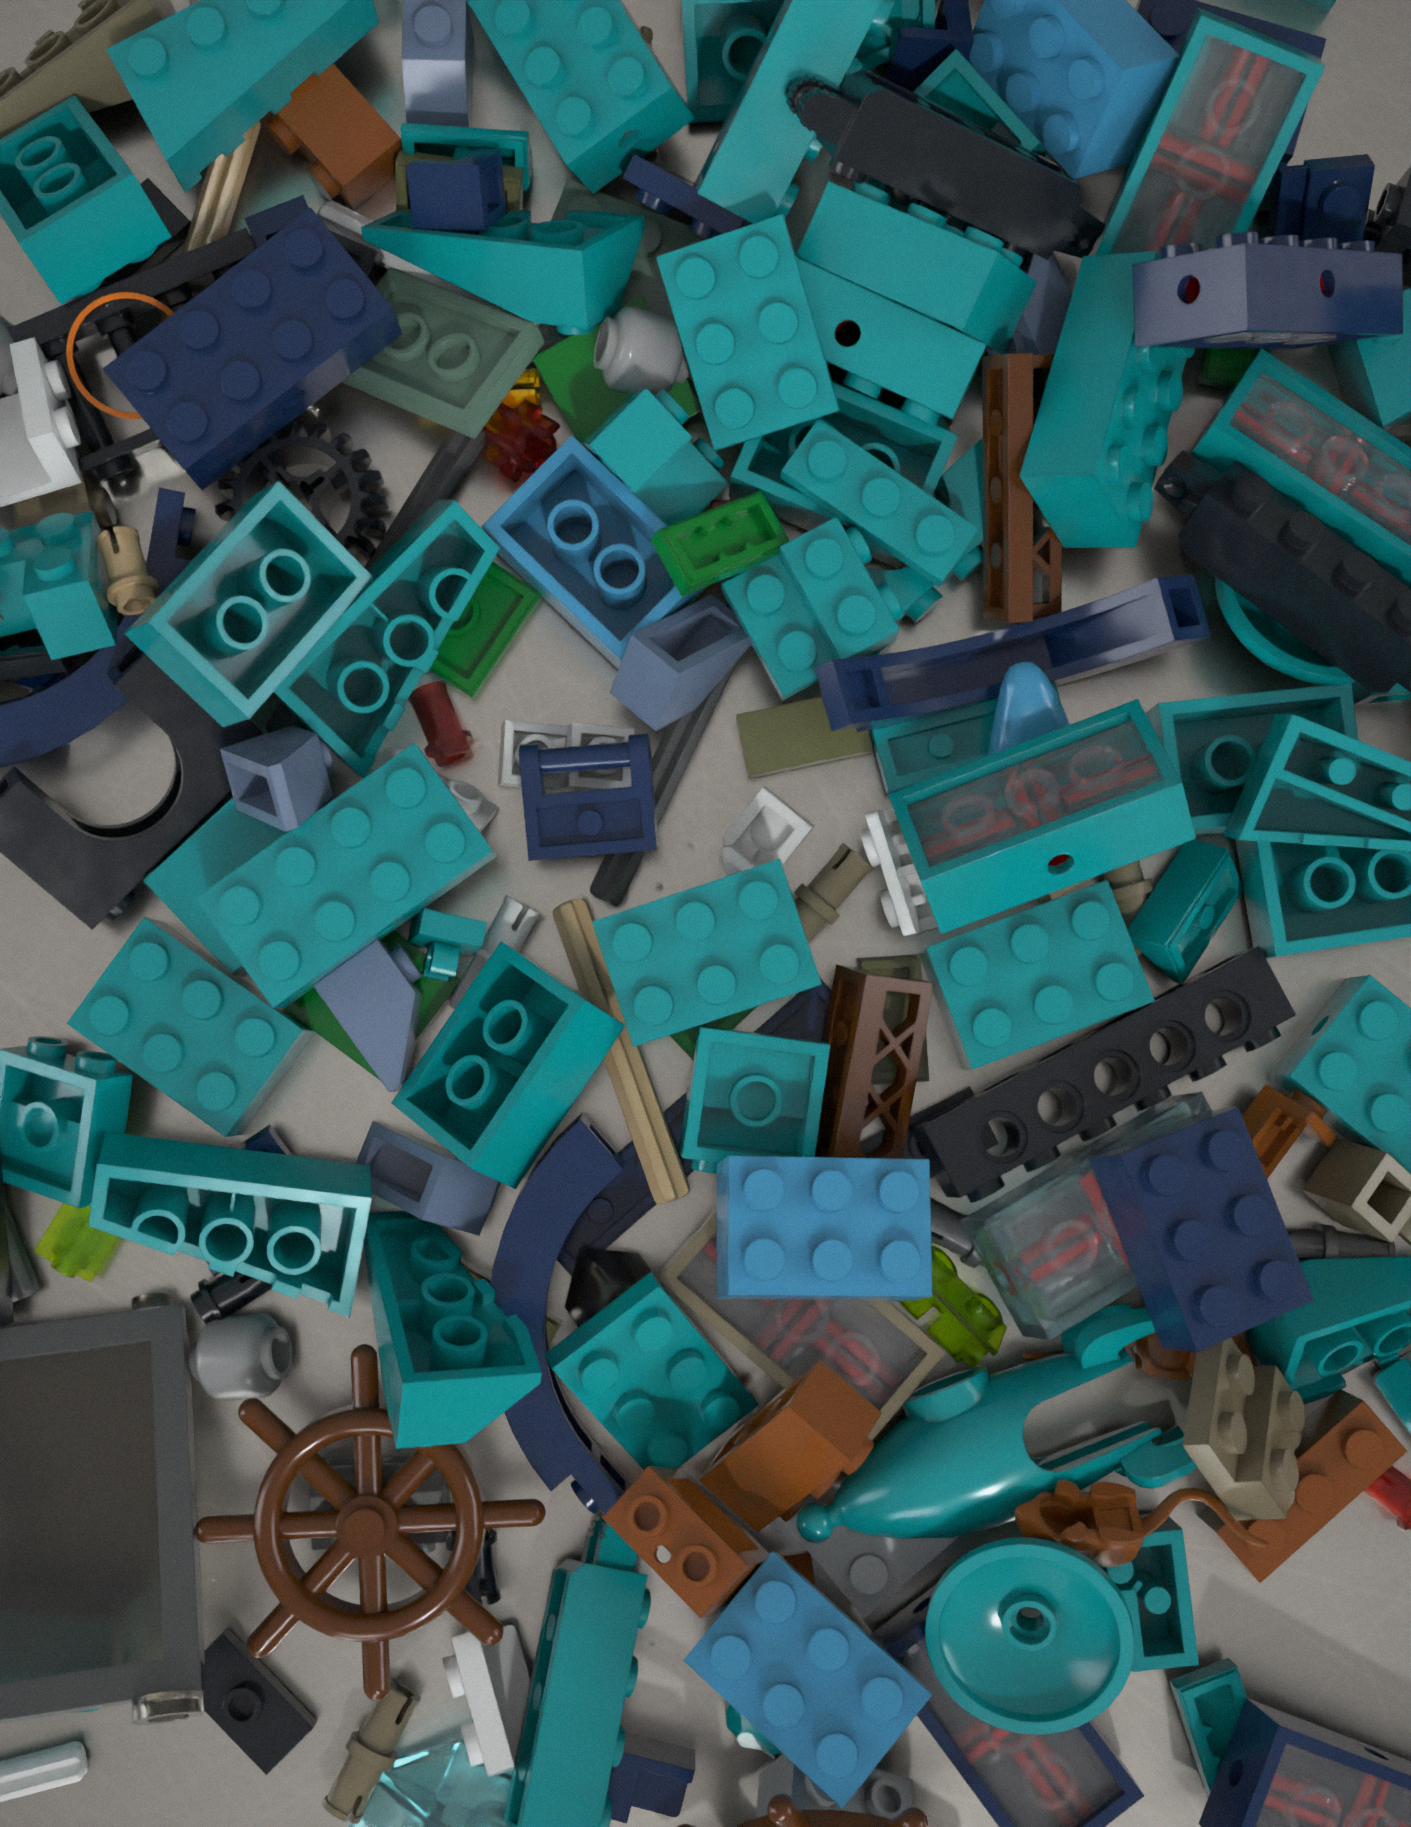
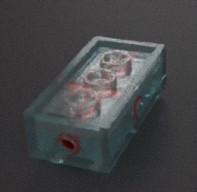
[960,1091,1212,1340]

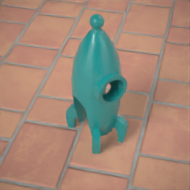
[796,1303,1198,1543]

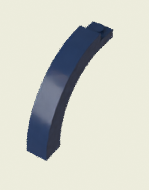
[0,487,196,768]
[815,574,1211,732]
[490,1112,632,1514]

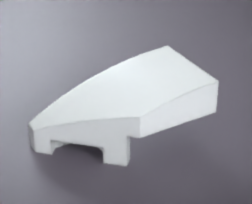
[721,786,815,876]

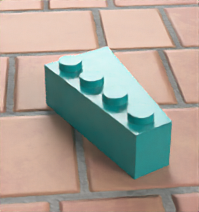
[272,499,500,779]

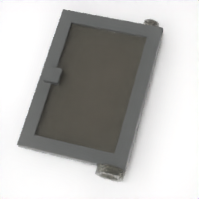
[0,1293,205,1725]

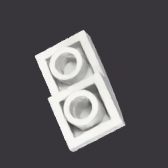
[498,720,635,791]

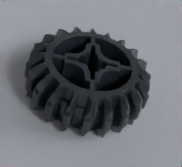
[215,420,389,557]

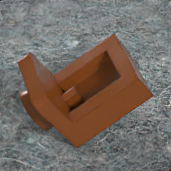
[1241,1084,1337,1179]

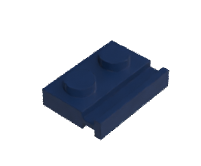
[623,154,752,239]
[1266,154,1375,244]

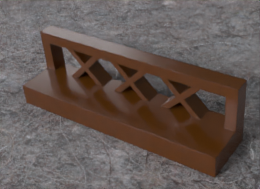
[982,353,1062,623]
[815,964,934,1159]

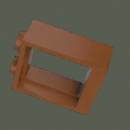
[603,1466,770,1618]

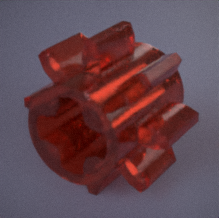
[481,398,560,483]

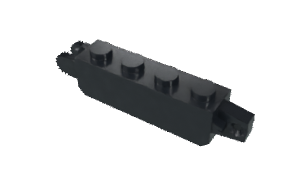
[785,68,1106,260]
[1154,450,1411,693]

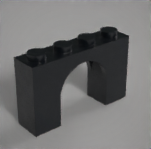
[0,645,264,930]

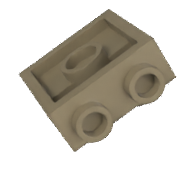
[1182,1337,1305,1520]

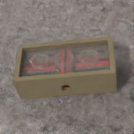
[658,1204,946,1440]

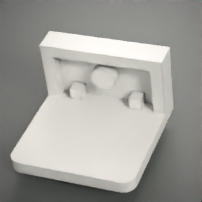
[0,337,82,507]

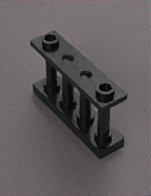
[7,228,257,483]

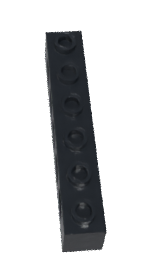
[910,946,1296,1203]

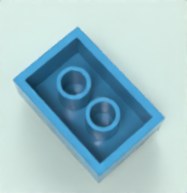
[968,0,1180,179]
[481,435,710,669]
[717,1156,932,1301]
[683,1551,933,1809]

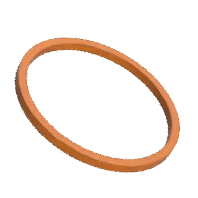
[66,292,174,419]

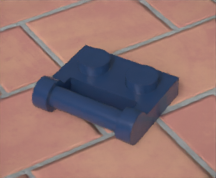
[519,733,659,861]

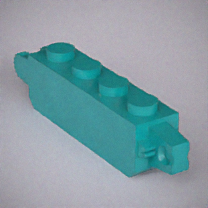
[503,1512,651,1827]

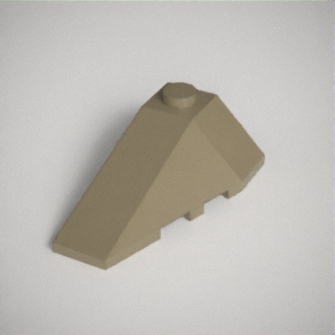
[0,0,177,139]

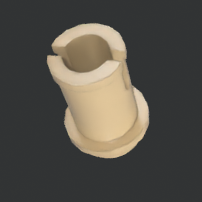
[96,526,160,615]

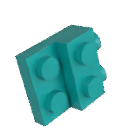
[721,516,903,701]
[678,1025,830,1174]
[0,1036,133,1208]

